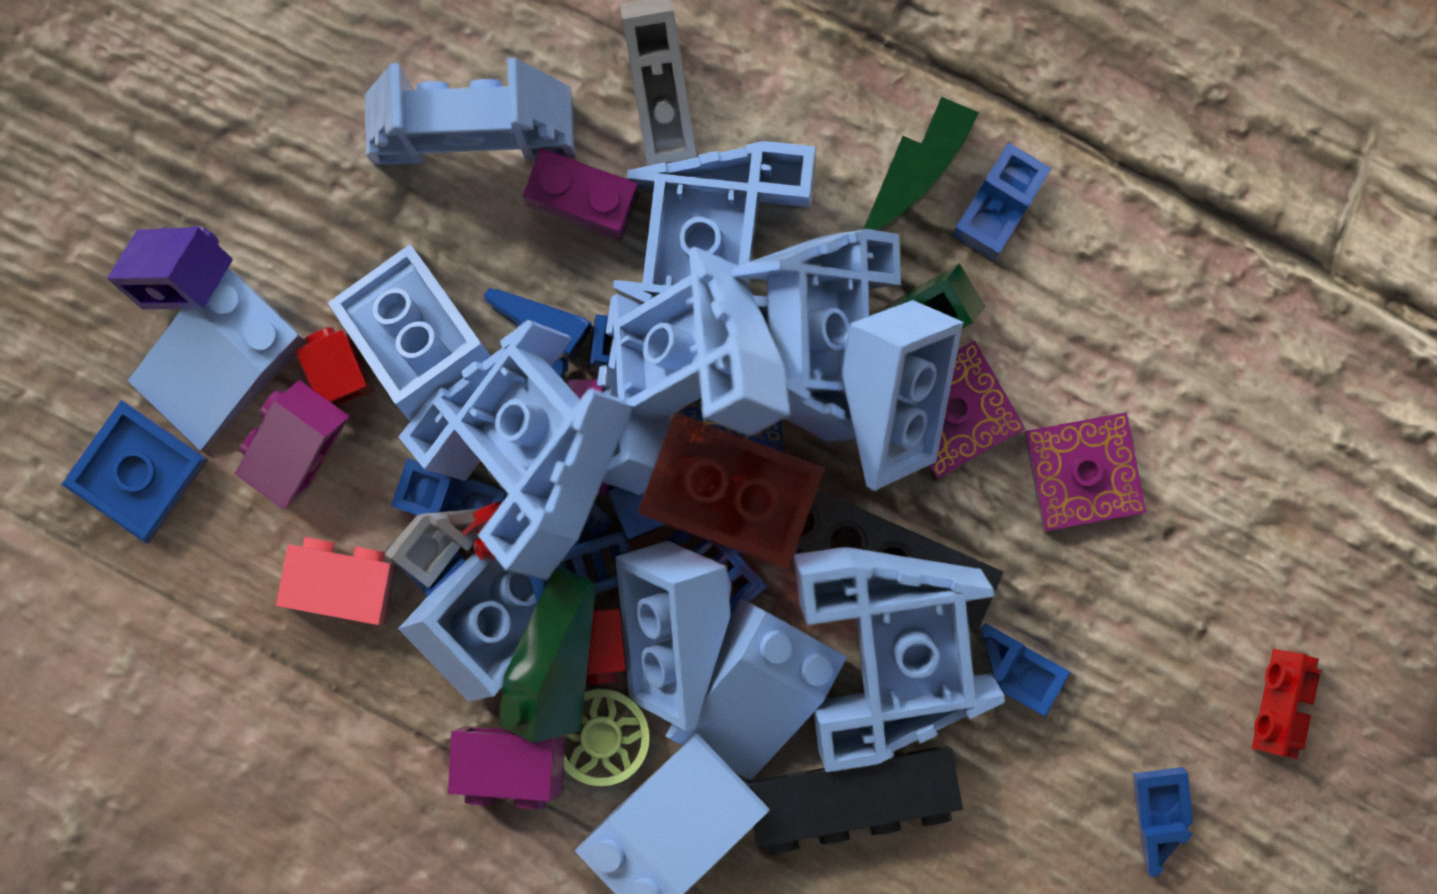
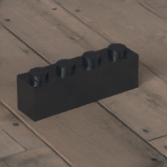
[745,745,963,854]

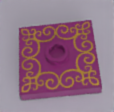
[928,340,1026,480]
[1024,412,1146,532]

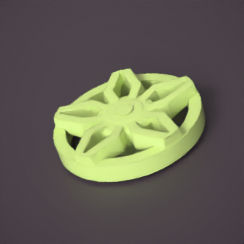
[563,689,650,786]

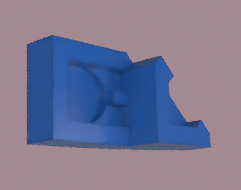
[981,623,1071,718]
[1133,767,1193,877]

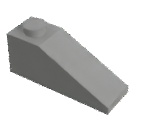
[620,0,697,166]

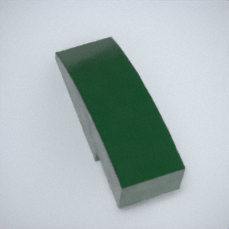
[863,97,979,232]

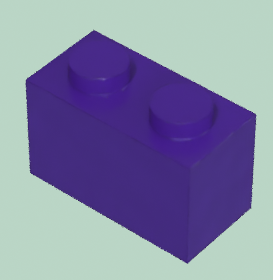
[107,226,233,310]

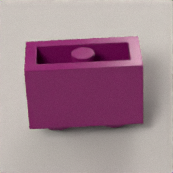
[522,148,639,241]
[235,380,350,510]
[448,726,565,809]

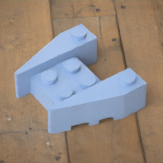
[365,58,575,165]
[613,141,817,331]
[732,229,901,443]
[597,246,790,495]
[399,320,633,580]
[793,547,1005,772]

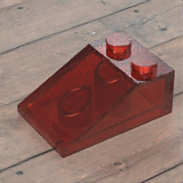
[637,412,825,569]

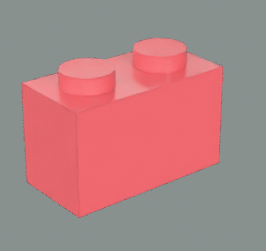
[276,537,397,625]

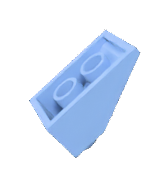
[328,244,491,421]
[128,268,307,452]
[842,300,963,490]
[616,541,731,732]
[398,552,576,702]
[666,599,847,781]
[575,733,770,894]

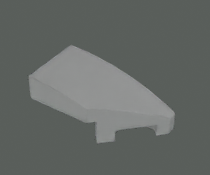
[384,509,479,588]

